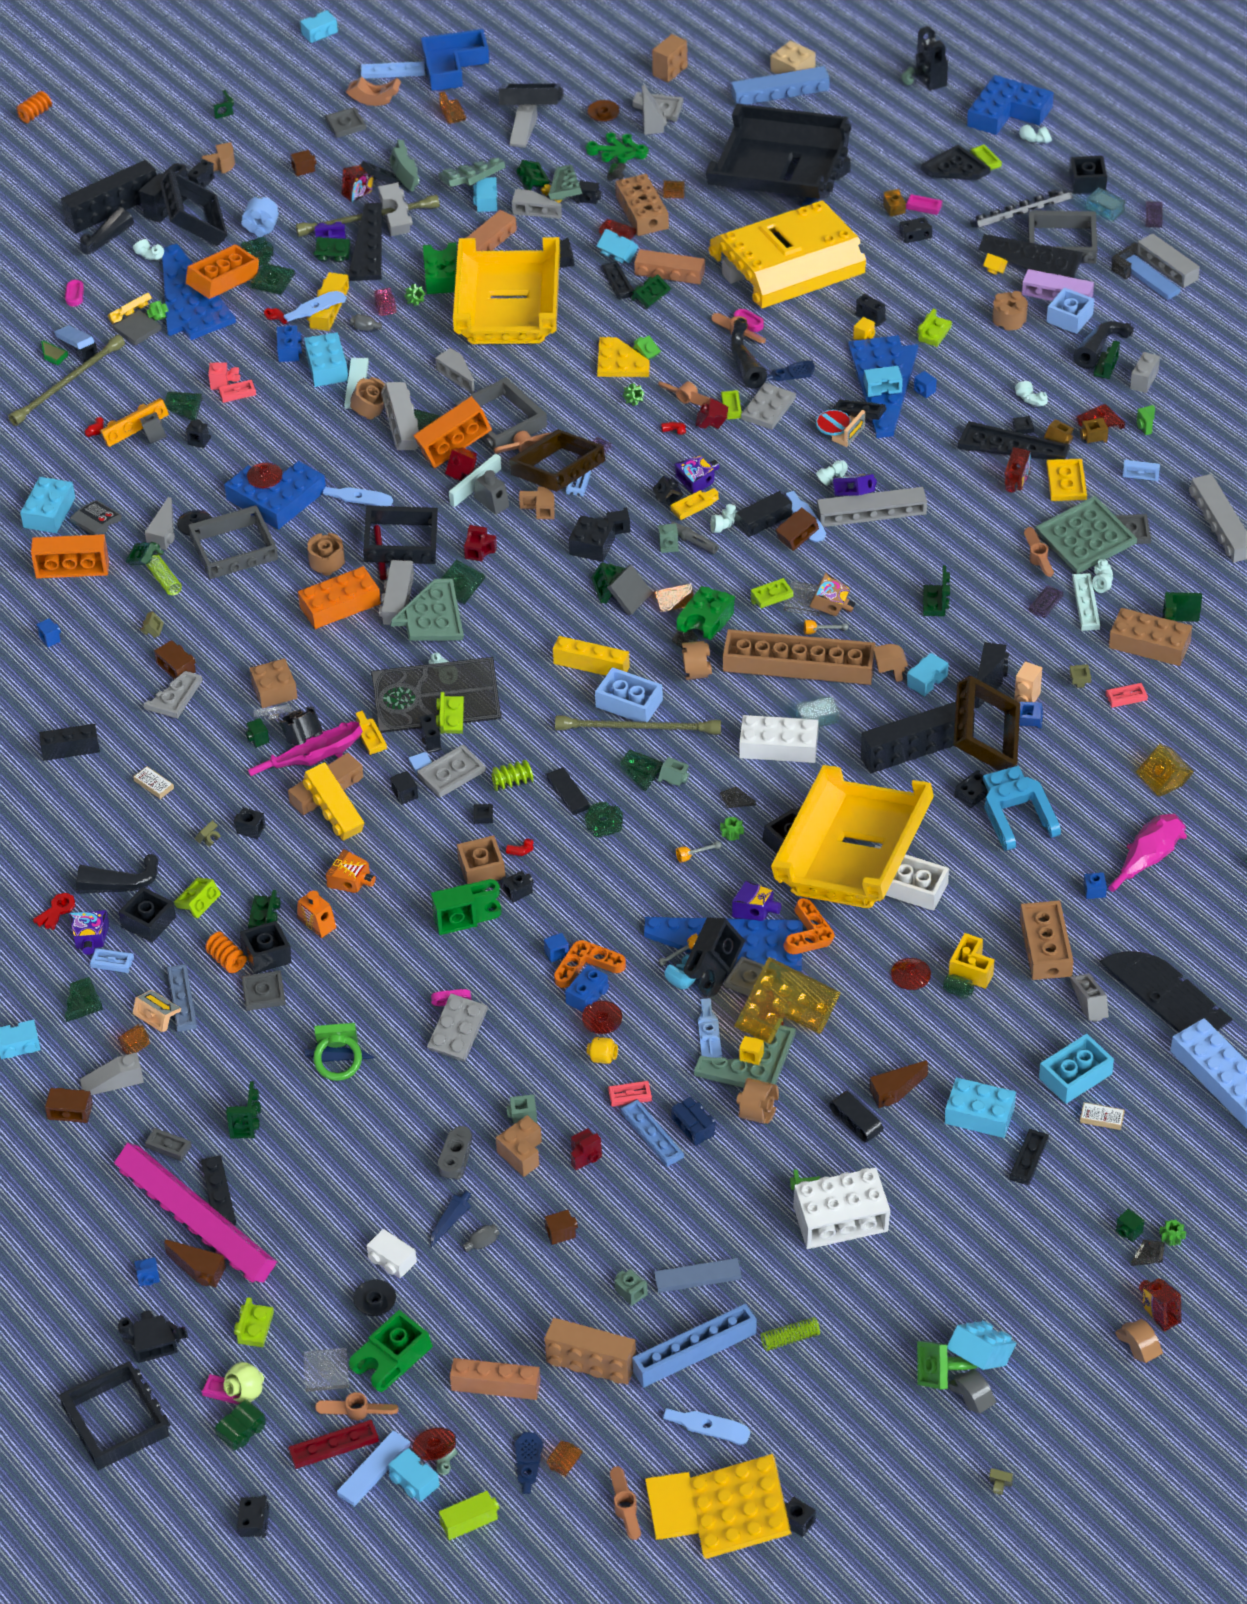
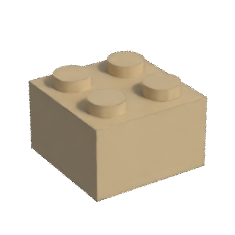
[771,40,815,74]

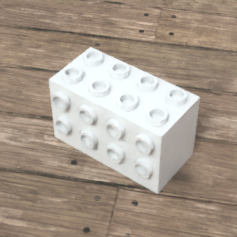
[793,1168,890,1249]

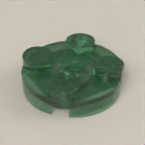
[241,237,274,266]
[585,802,623,838]

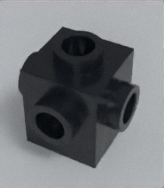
[652,476,684,506]

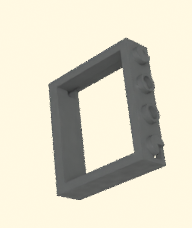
[1028,210,1097,263]
[455,377,547,451]
[188,505,278,579]

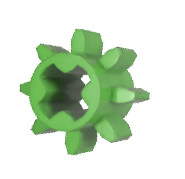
[404,284,426,306]
[146,301,169,321]
[622,383,645,406]
[720,817,744,841]
[1159,1219,1186,1246]

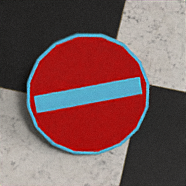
[816,410,851,436]

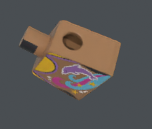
[809,573,856,616]

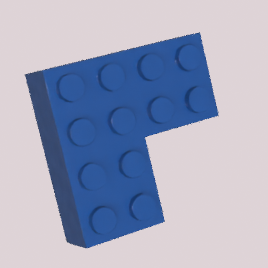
[421,29,489,91]
[967,75,1054,135]
[224,461,326,530]

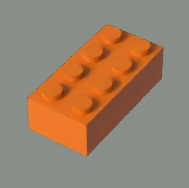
[186,244,259,299]
[413,396,492,469]
[31,534,109,579]
[298,566,381,629]

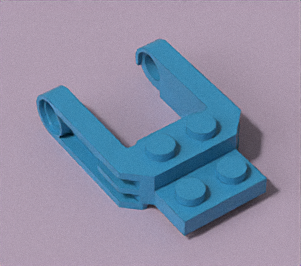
[982,766,1061,851]

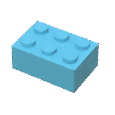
[304,332,348,387]
[20,477,75,534]
[1039,1034,1114,1104]
[945,1077,1016,1138]
[947,1320,1017,1370]

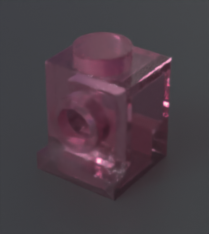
[374,287,397,316]

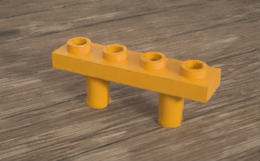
[100,398,169,447]

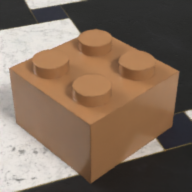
[652,34,688,82]
[249,658,298,708]
[457,836,505,884]

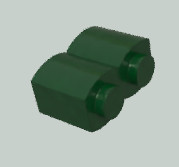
[215,1399,266,1451]

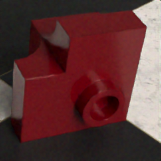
[696,398,728,429]
[445,447,477,480]
[464,525,497,562]
[571,1128,602,1171]

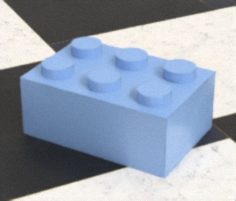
[595,667,663,723]

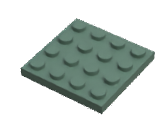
[1036,496,1137,574]

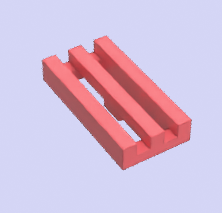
[218,380,256,403]
[1105,683,1148,708]
[608,1081,652,1107]

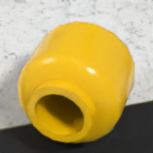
[587,1037,618,1064]

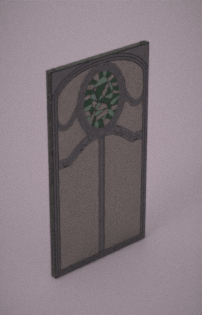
[371,657,502,733]

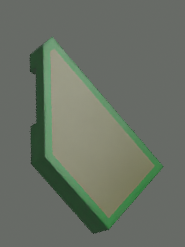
[42,341,68,365]

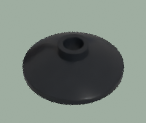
[177,510,212,536]
[353,1279,396,1316]

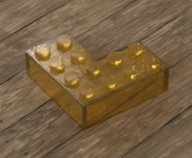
[734,957,841,1045]

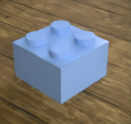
[1047,288,1094,334]

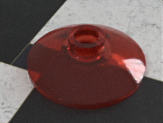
[247,462,283,488]
[891,958,931,990]
[582,1001,622,1034]
[413,1427,456,1460]

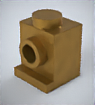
[883,189,906,217]
[1080,418,1108,443]
[1044,419,1074,444]

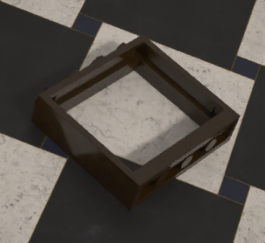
[509,429,606,492]
[953,675,1020,771]

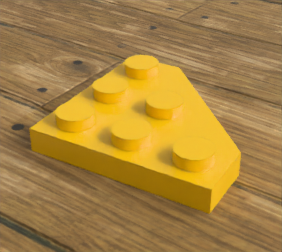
[597,337,650,377]

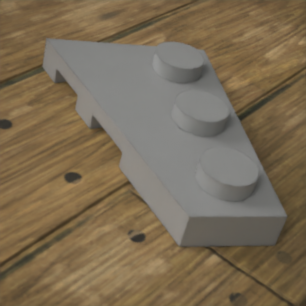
[633,92,684,122]
[144,671,203,719]

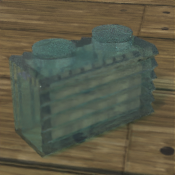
[1086,187,1125,221]
[796,696,839,728]

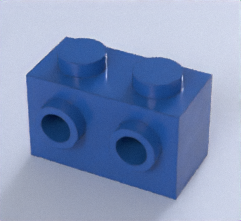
[277,325,302,362]
[565,965,609,1014]

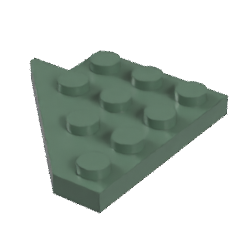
[438,157,505,187]
[390,579,464,641]

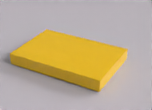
[1046,459,1087,501]
[645,1472,699,1540]

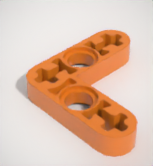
[783,898,835,954]
[554,940,626,988]

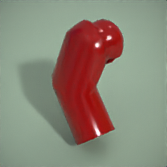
[264,308,288,324]
[85,417,104,437]
[661,422,686,435]
[506,839,534,856]

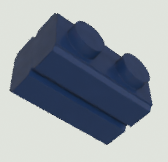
[671,1097,716,1146]

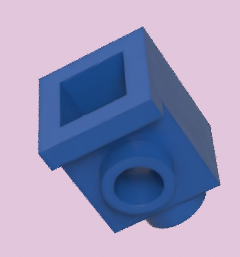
[1019,702,1044,729]

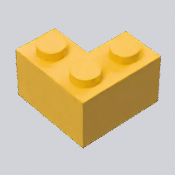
[949,933,994,989]

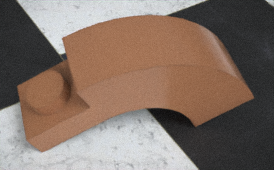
[346,77,401,106]

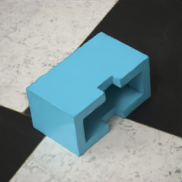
[300,10,338,43]
[473,177,497,212]
[597,229,639,264]
[864,366,903,397]
[907,653,949,697]
[0,1020,41,1059]
[389,1448,440,1502]

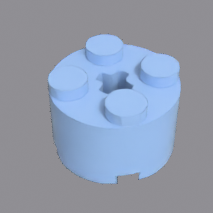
[242,197,279,237]

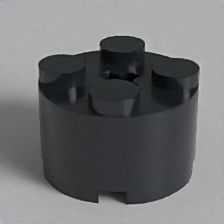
[279,707,323,746]

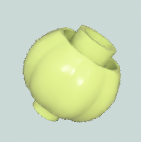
[224,1362,264,1403]

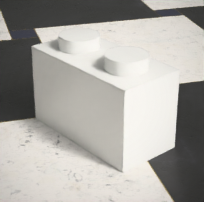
[367,1229,417,1278]

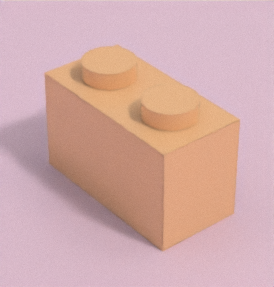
[1014,662,1042,702]

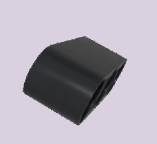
[829,1091,883,1143]

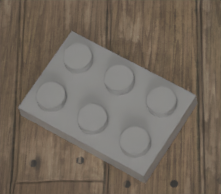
[741,383,796,430]
[417,745,486,798]
[427,994,488,1062]

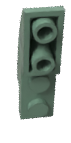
[389,139,419,192]

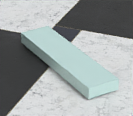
[344,358,369,409]
[449,454,501,507]
[1072,573,1100,631]

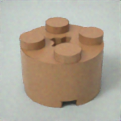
[992,291,1028,330]
[350,377,385,419]
[307,533,345,576]
[682,641,712,680]
[736,1078,779,1124]

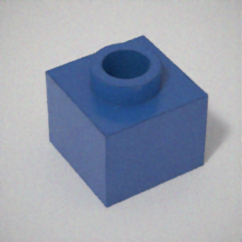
[914,371,937,398]
[36,618,61,647]
[1083,872,1107,899]
[544,933,569,963]

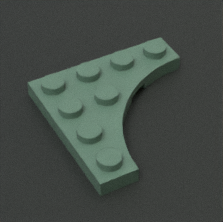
[694,1024,796,1088]

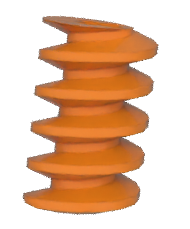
[17,91,52,124]
[205,931,247,973]

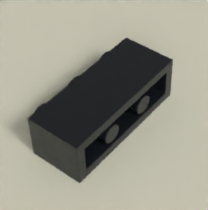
[736,491,792,538]
[39,723,100,761]

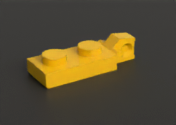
[107,293,152,324]
[670,488,719,520]
[355,711,387,755]

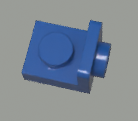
[134,1257,160,1287]

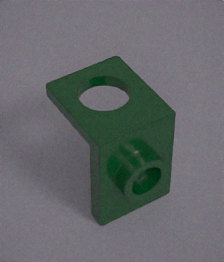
[213,90,234,119]

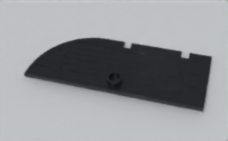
[1100,951,1233,1032]

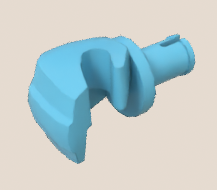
[664,955,696,989]

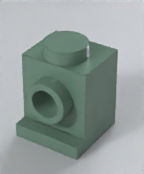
[658,524,679,553]
[658,757,690,786]
[506,1094,537,1123]
[614,1269,648,1306]

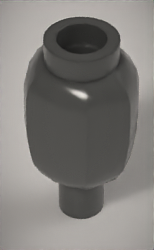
[350,314,382,332]
[462,1224,500,1252]

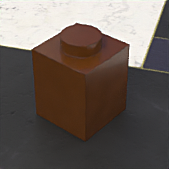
[290,149,317,176]
[544,1210,578,1245]

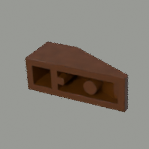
[869,1060,928,1108]
[164,1239,226,1288]

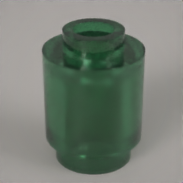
[943,974,974,999]

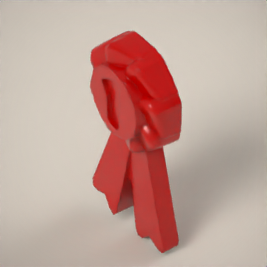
[33,893,76,930]

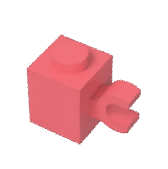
[209,362,240,390]

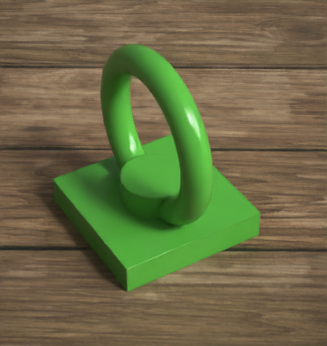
[313,1023,362,1081]
[917,1341,979,1389]

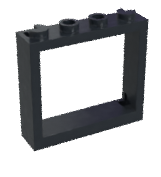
[499,83,564,105]
[160,170,228,246]
[363,505,438,564]
[59,1361,170,1470]

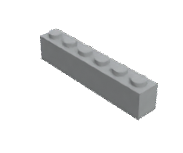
[1189,474,1247,563]
[817,487,927,527]

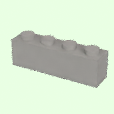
[1137,233,1200,288]
[381,382,419,450]
[379,560,414,625]

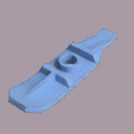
[284,291,347,322]
[323,487,393,506]
[786,491,826,543]
[698,998,722,1058]
[663,1409,750,1446]

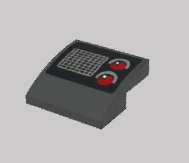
[70,500,122,535]

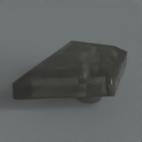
[607,163,626,181]
[672,629,698,650]
[720,786,756,808]
[1131,1240,1165,1266]

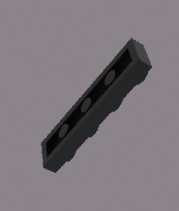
[201,1155,237,1225]

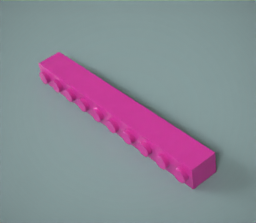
[114,1142,277,1283]

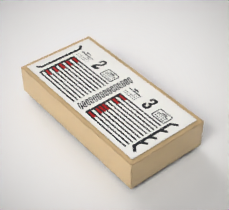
[134,766,174,799]
[1080,1102,1125,1130]

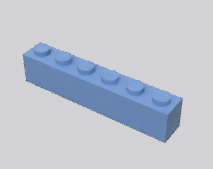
[731,66,829,105]
[632,1304,757,1388]

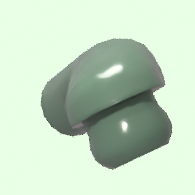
[901,67,915,85]
[436,1445,458,1475]

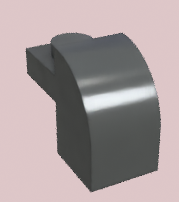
[140,412,167,444]
[948,1369,997,1414]

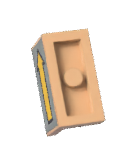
[832,410,865,447]
[133,990,181,1032]

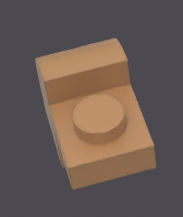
[202,142,235,174]
[519,486,555,519]
[873,644,908,682]
[1115,1319,1163,1363]

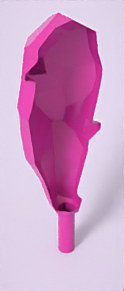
[248,721,363,776]
[1108,814,1187,892]

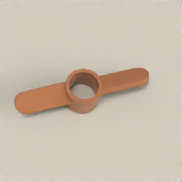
[712,313,766,343]
[658,381,710,406]
[494,431,552,454]
[1024,527,1054,577]
[316,1392,398,1420]
[610,1466,641,1540]

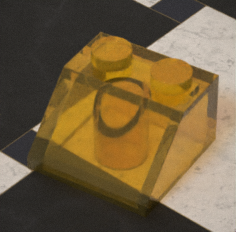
[1136,743,1194,797]

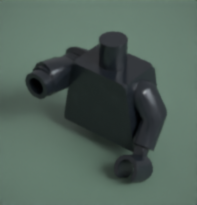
[118,1310,189,1363]

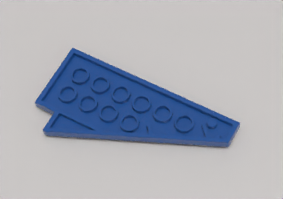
[163,243,236,340]
[848,335,918,438]
[644,917,803,985]

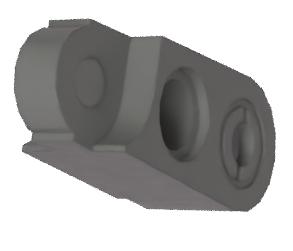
[438,1126,472,1179]

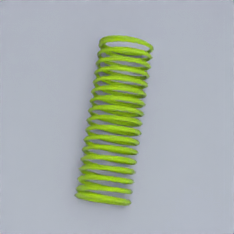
[146,555,182,596]
[761,1317,820,1352]

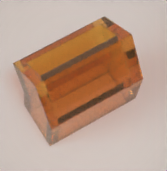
[663,181,685,198]
[117,1024,150,1055]
[547,1441,583,1477]

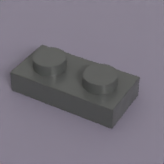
[145,1128,192,1161]

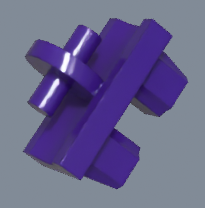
[315,222,346,239]

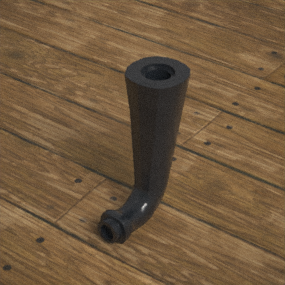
[80,206,134,255]
[731,318,767,389]
[1073,321,1134,369]
[76,854,159,894]

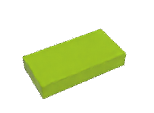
[970,144,1002,170]
[721,390,742,419]

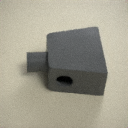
[474,470,509,515]

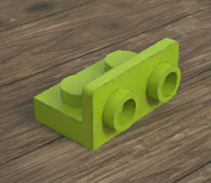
[917,308,952,347]
[751,578,793,609]
[436,692,464,734]
[174,877,221,918]
[234,1297,274,1347]

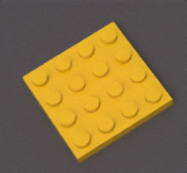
[689,1454,791,1559]

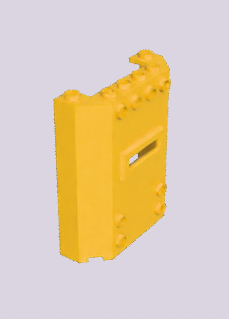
[709,200,866,308]
[453,237,560,344]
[771,765,934,909]

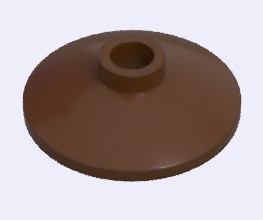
[587,100,620,121]

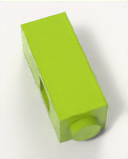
[438,1491,499,1540]

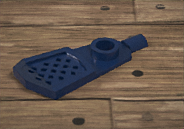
[766,360,815,381]
[515,1432,543,1494]

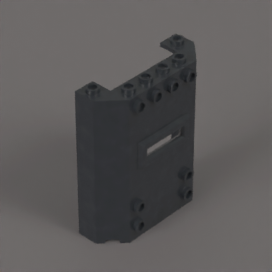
[705,104,851,199]

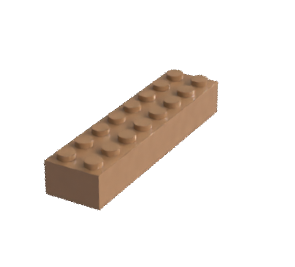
[723,629,876,685]

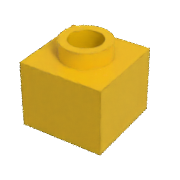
[983,253,1008,275]
[853,317,875,340]
[739,1036,764,1065]

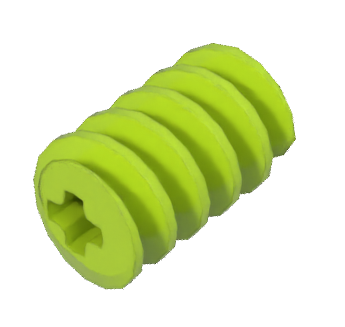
[491,760,533,791]

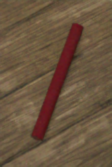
[373,525,387,580]

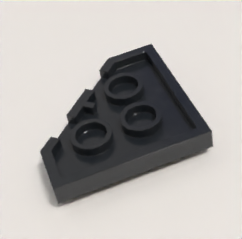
[921,144,991,180]

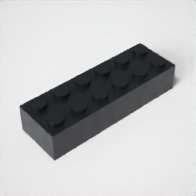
[61,159,157,234]
[861,701,975,774]

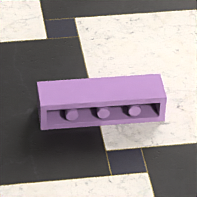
[1022,269,1094,301]

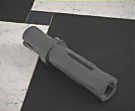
[671,521,719,554]

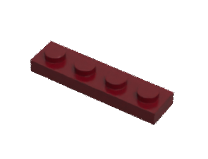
[288,1419,379,1469]

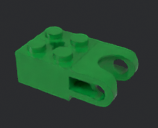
[423,242,457,294]
[676,586,735,640]
[431,879,502,935]
[349,1310,433,1392]

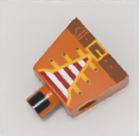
[326,849,376,893]
[297,891,336,938]

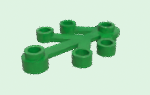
[586,133,649,163]

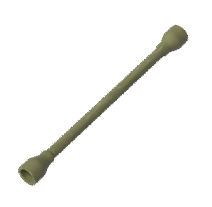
[296,194,440,237]
[8,334,125,426]
[555,715,721,735]

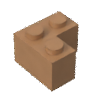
[496,1115,542,1177]

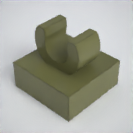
[140,611,164,638]
[1069,664,1091,688]
[194,820,221,846]
[989,1468,1014,1495]

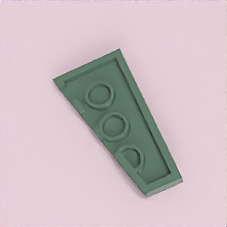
[549,164,582,200]

